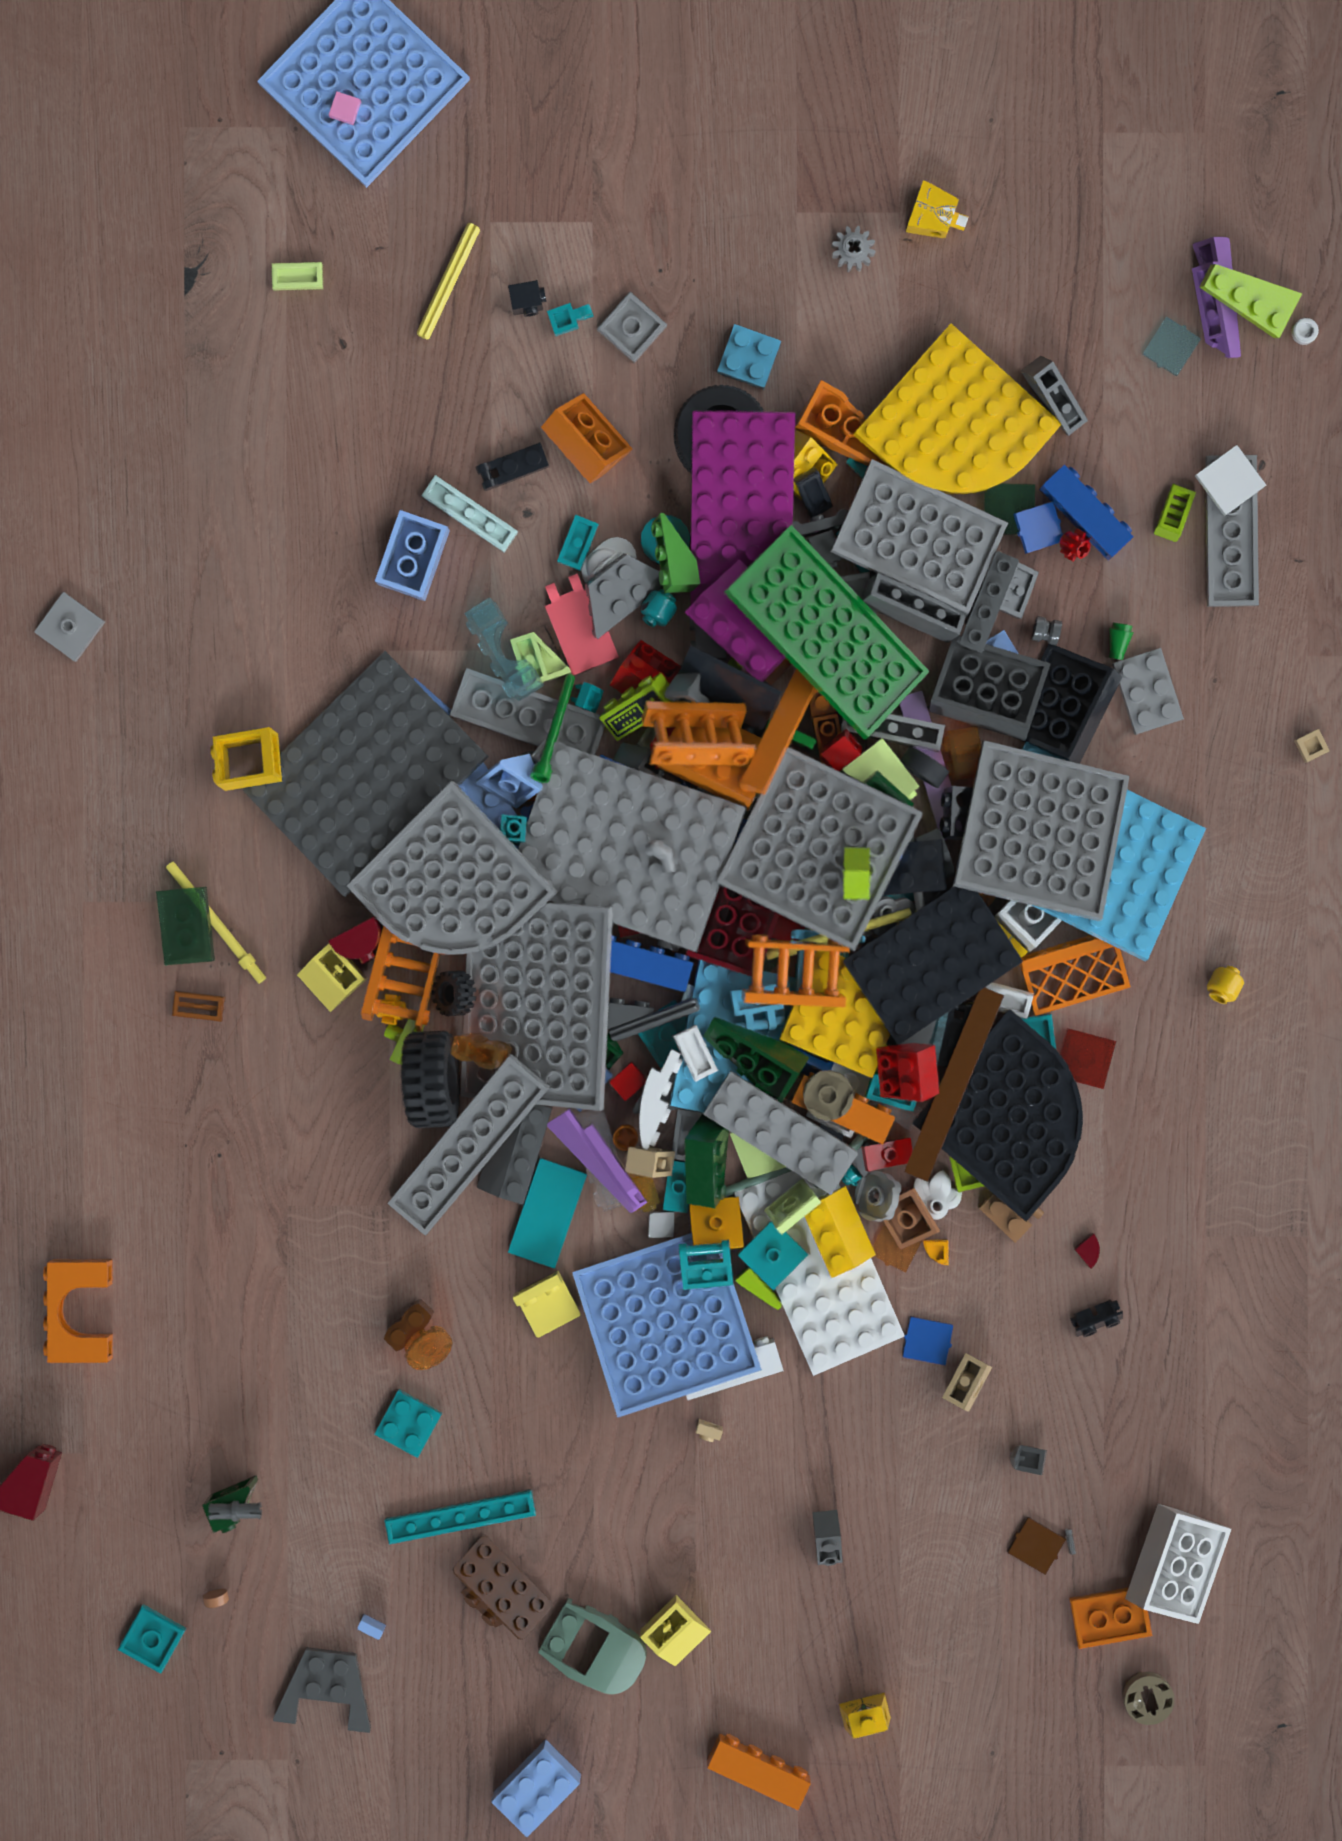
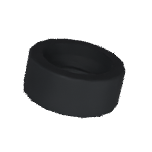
[900,746,949,788]

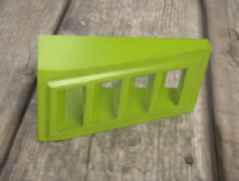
[1154,484,1196,542]
[735,1266,782,1310]

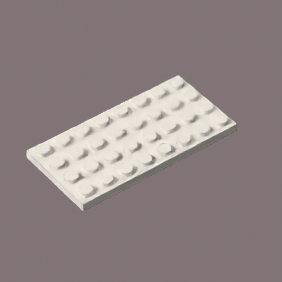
[734,1171,905,1376]

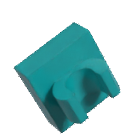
[571,682,604,713]

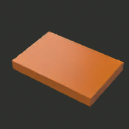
[1069,1587,1152,1649]

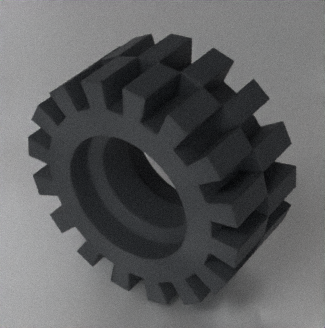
[432,971,476,1016]

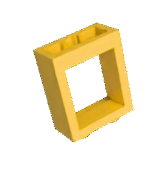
[210,727,282,791]

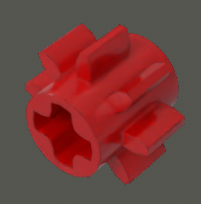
[1060,528,1091,562]

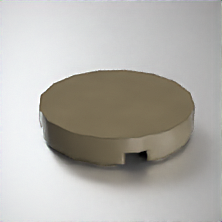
[803,1070,854,1121]

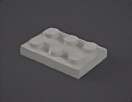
[1112,648,1184,735]

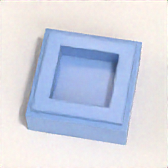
[357,1614,386,1640]

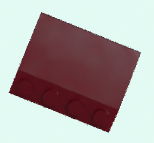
[686,885,780,977]

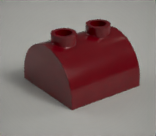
[328,917,383,964]

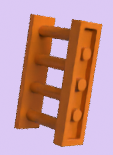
[642,701,755,766]
[361,926,445,1032]
[741,935,850,1007]

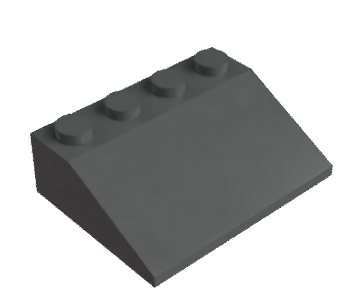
[930,636,1050,741]

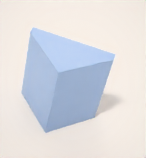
[475,754,543,809]

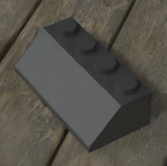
[477,1104,553,1205]

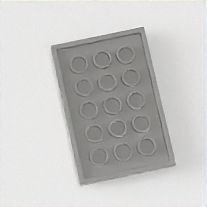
[830,459,1008,615]

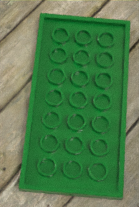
[724,525,929,740]

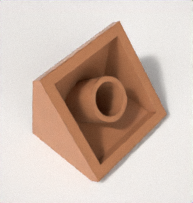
[883,1187,940,1250]

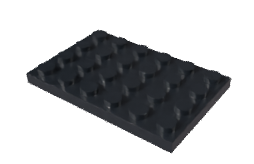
[842,886,1023,1045]

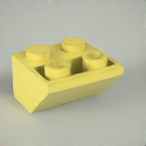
[297,943,368,1012]
[640,1595,711,1666]

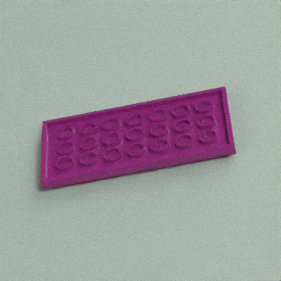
[690,411,795,606]

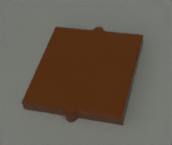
[1007,1517,1066,1575]

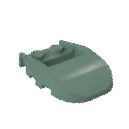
[538,1598,647,1694]

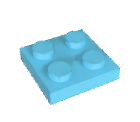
[717,324,781,390]

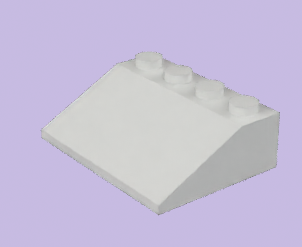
[1125,1504,1231,1624]

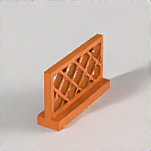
[1019,935,1131,1016]

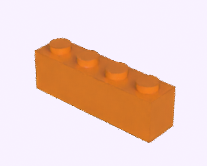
[790,1072,896,1145]
[707,1733,811,1810]

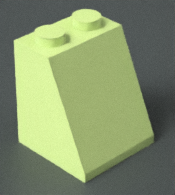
[840,738,920,800]

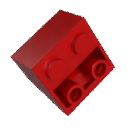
[610,640,681,693]
[876,1043,939,1102]

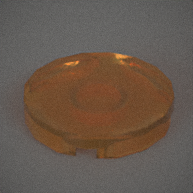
[404,1326,453,1370]

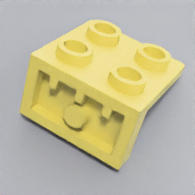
[513,1271,581,1338]

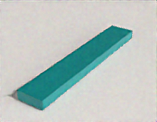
[384,1489,536,1545]

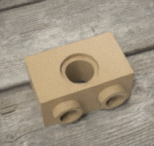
[624,1146,675,1178]
[942,1353,992,1411]

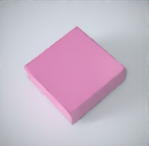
[329,91,361,125]

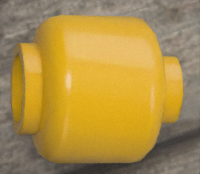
[1207,965,1244,1004]

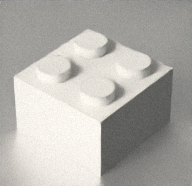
[994,900,1062,953]

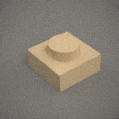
[1294,729,1330,763]
[696,1419,723,1442]

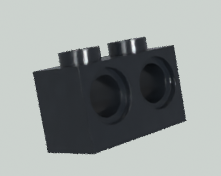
[939,786,973,840]

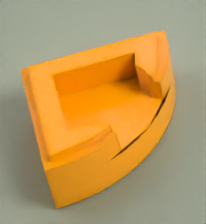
[923,1239,949,1265]

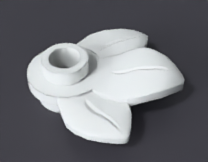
[914,1170,962,1220]

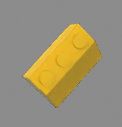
[804,1185,876,1278]

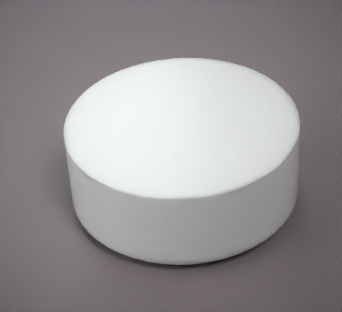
[1292,318,1319,345]

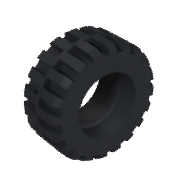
[400,1030,460,1128]

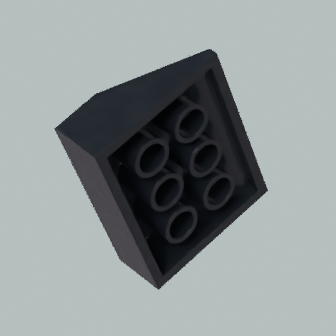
[1019,644,1122,764]
[678,646,782,737]

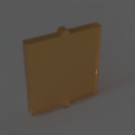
[872,1223,922,1273]

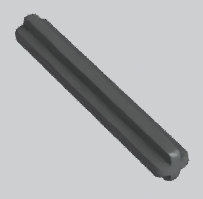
[609,998,700,1041]

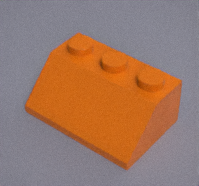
[541,393,633,484]

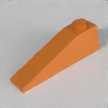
[795,380,887,466]

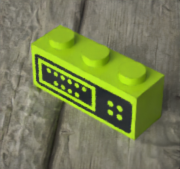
[599,673,672,741]

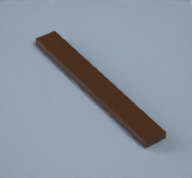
[904,988,1004,1182]

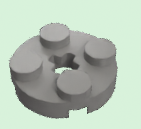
[854,1171,901,1222]

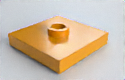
[689,1197,744,1249]

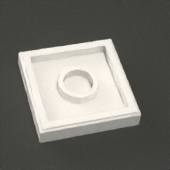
[1195,445,1266,516]

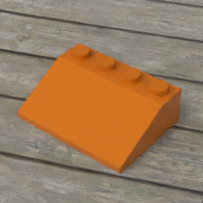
[657,727,762,811]

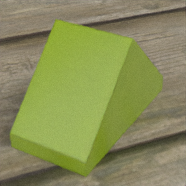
[844,848,870,900]

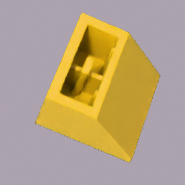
[793,430,838,500]

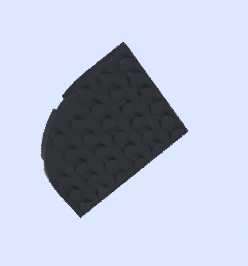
[911,1009,1083,1222]

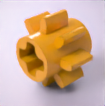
[376,994,406,1025]

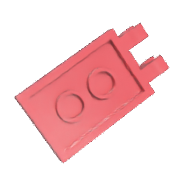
[545,574,619,676]

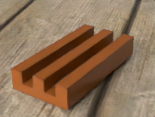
[172,991,226,1022]

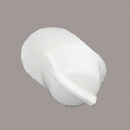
[581,537,636,583]

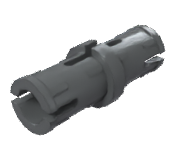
[209,1501,262,1522]

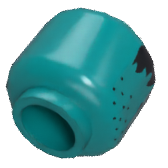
[640,589,677,628]

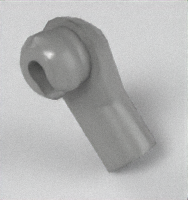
[645,840,675,873]

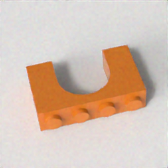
[43,1259,113,1363]

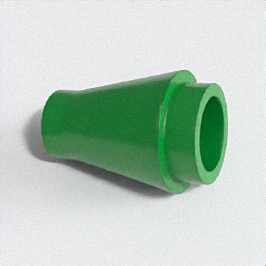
[1109,622,1134,660]

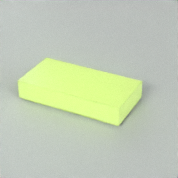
[272,262,323,290]

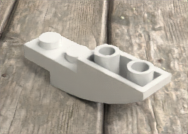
[639,1049,683,1150]

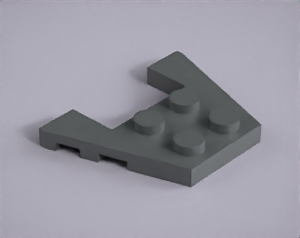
[273,1647,371,1733]

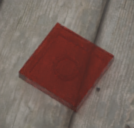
[1060,1028,1116,1089]

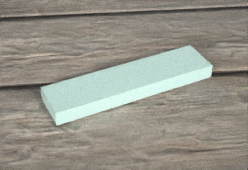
[421,475,518,553]

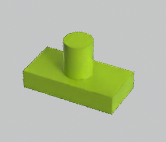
[384,1019,425,1064]

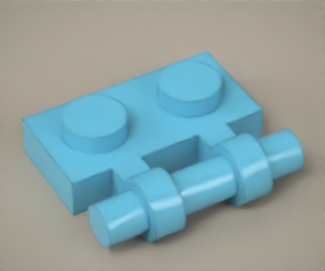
[730,984,786,1032]

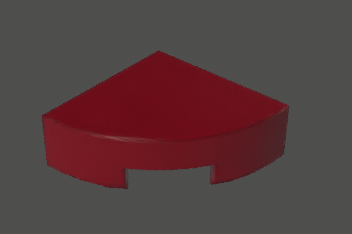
[1074,1233,1100,1269]

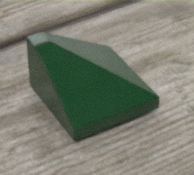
[605,1033,624,1070]

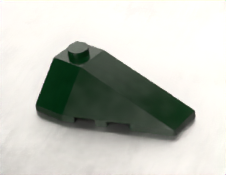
[703,1017,809,1103]

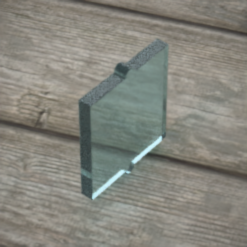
[1142,317,1201,376]

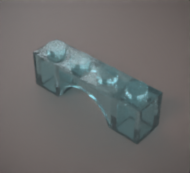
[464,597,544,701]

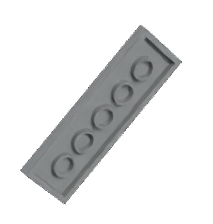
[1205,455,1259,607]
[450,668,605,755]
[703,1071,858,1195]

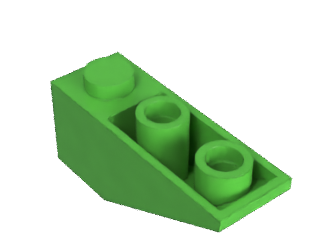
[651,513,700,593]

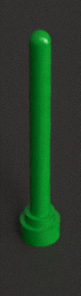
[530,673,575,783]

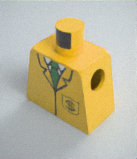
[839,1693,891,1738]

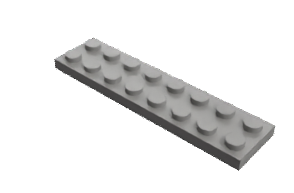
[387,1054,550,1236]

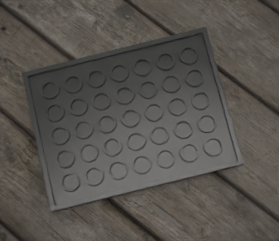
[243,651,489,897]

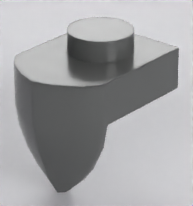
[1009,1445,1047,1475]

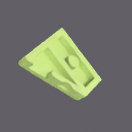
[510,632,571,688]

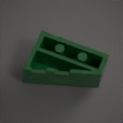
[685,1114,729,1208]

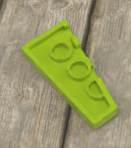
[1199,264,1302,338]

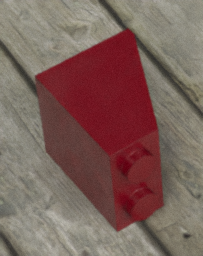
[0,1444,62,1521]

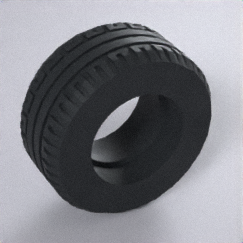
[674,384,763,475]

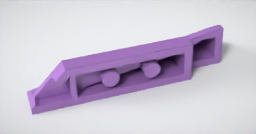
[1192,237,1241,358]
[547,1108,647,1213]

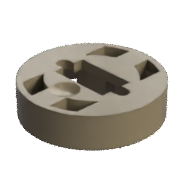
[1122,1672,1175,1725]

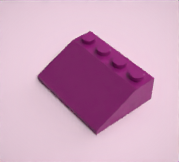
[685,560,786,682]

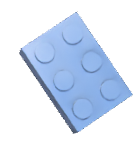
[375,510,450,601]
[491,1739,581,1837]

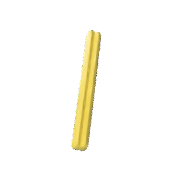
[417,223,480,340]

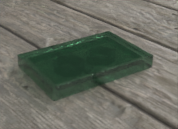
[156,886,215,966]

